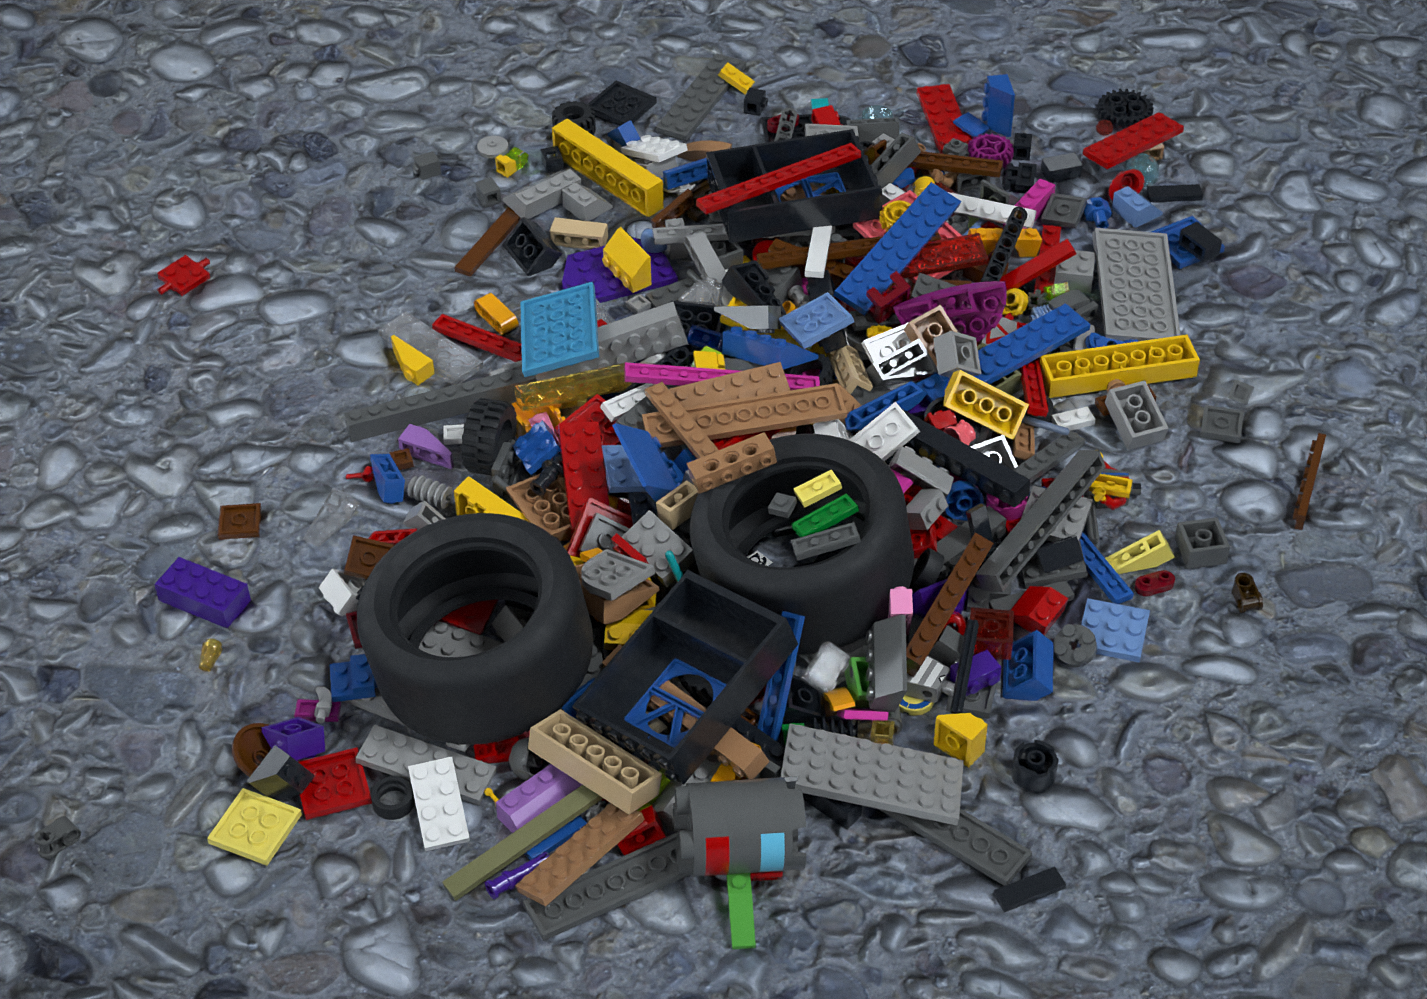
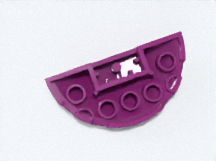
[893,281,1007,342]

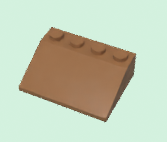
[506,474,573,541]
[575,563,659,624]

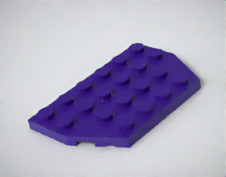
[562,238,678,304]

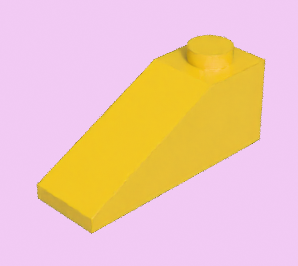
[391,335,435,385]

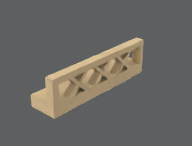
[828,345,873,394]

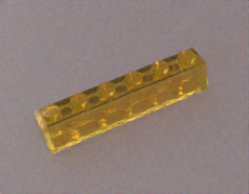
[514,363,633,412]

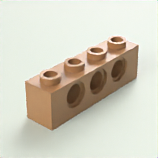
[687,432,777,494]

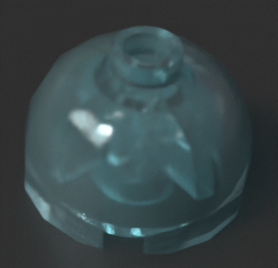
[1124,153,1159,187]

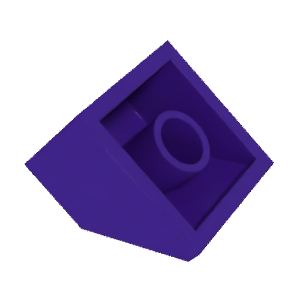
[262,717,325,762]

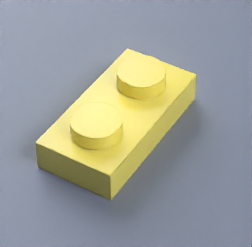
[794,470,842,508]

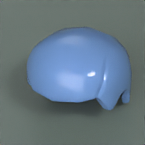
[640,228,667,253]

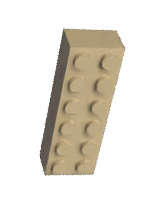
[528,709,662,815]

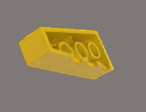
[454,476,528,521]

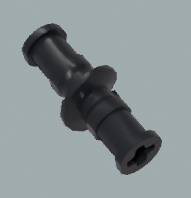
[530,451,564,496]

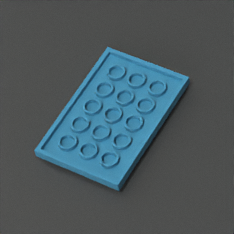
[520,282,599,377]

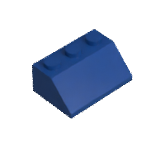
[981,74,1015,137]
[1003,630,1053,701]

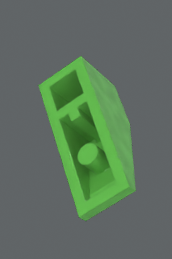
[727,873,756,950]

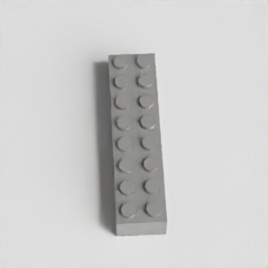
[535,302,688,393]

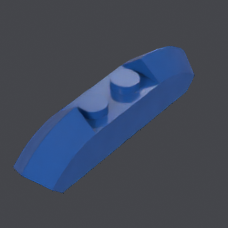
[845,381,927,432]

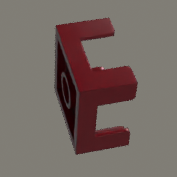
[866,271,911,324]

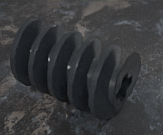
[814,717,858,738]

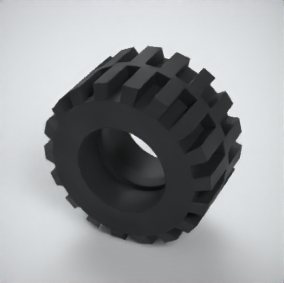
[552,101,596,136]

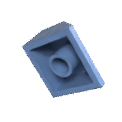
[1112,186,1163,228]

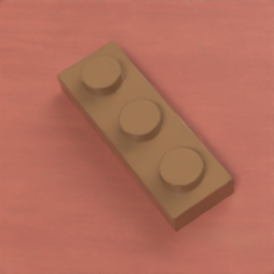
[1013,423,1035,460]

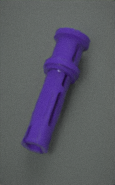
[485,852,549,900]

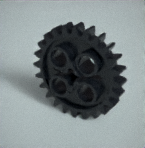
[1097,89,1154,129]

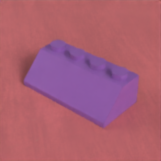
[495,764,583,833]

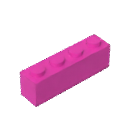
[1003,179,1055,229]

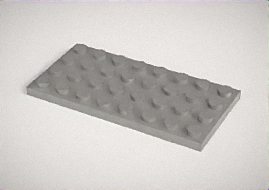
[1094,228,1181,341]
[780,724,964,825]

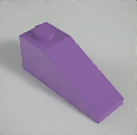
[398,424,454,469]

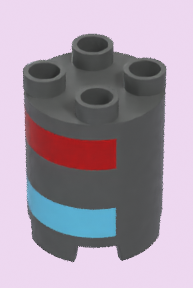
[673,776,807,877]

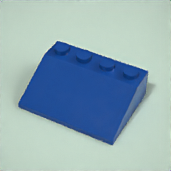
[722,326,818,369]
[612,423,681,502]

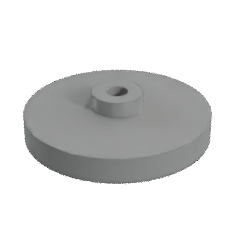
[477,136,508,158]

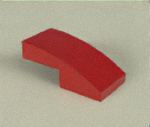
[474,736,520,763]

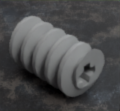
[407,475,453,509]

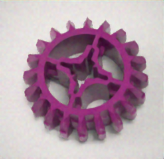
[968,133,1014,168]

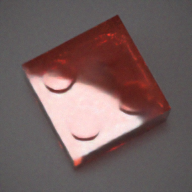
[970,608,1014,660]

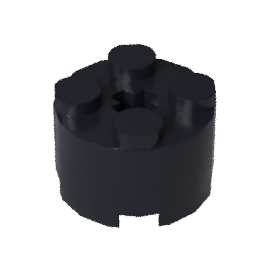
[1012,740,1059,794]

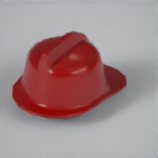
[1108,169,1145,201]

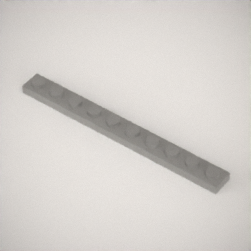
[652,224,835,245]

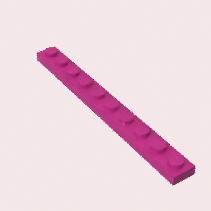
[624,362,820,390]

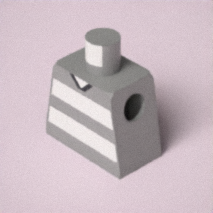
[905,656,955,703]

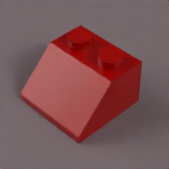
[1007,586,1068,636]

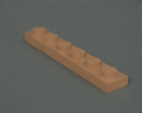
[645,382,719,459]

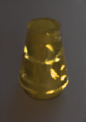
[199,638,223,672]

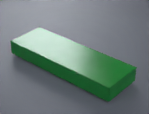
[792,493,859,538]

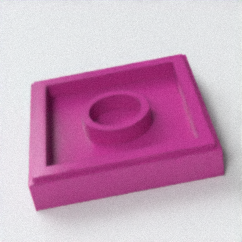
[837,708,888,721]

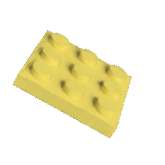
[207,788,302,866]

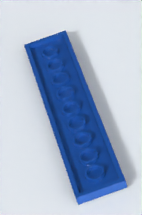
[834,182,962,316]
[916,303,1091,406]

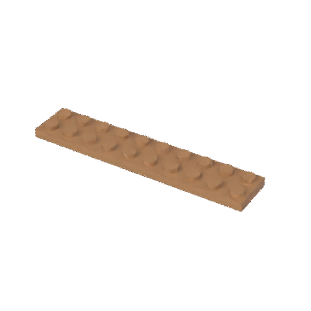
[642,383,847,448]

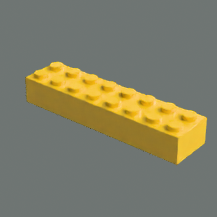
[552,119,664,217]
[1039,335,1200,398]

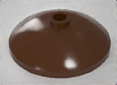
[232,723,271,777]

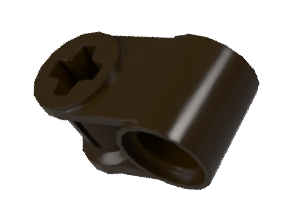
[1232,573,1263,613]

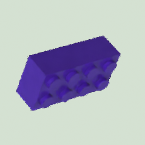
[154,557,251,628]

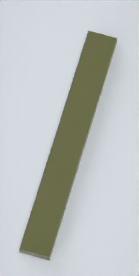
[442,785,603,901]

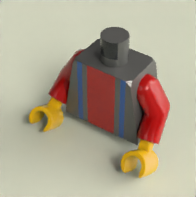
[1092,452,1141,510]

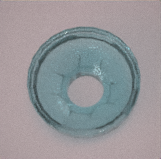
[862,105,893,119]

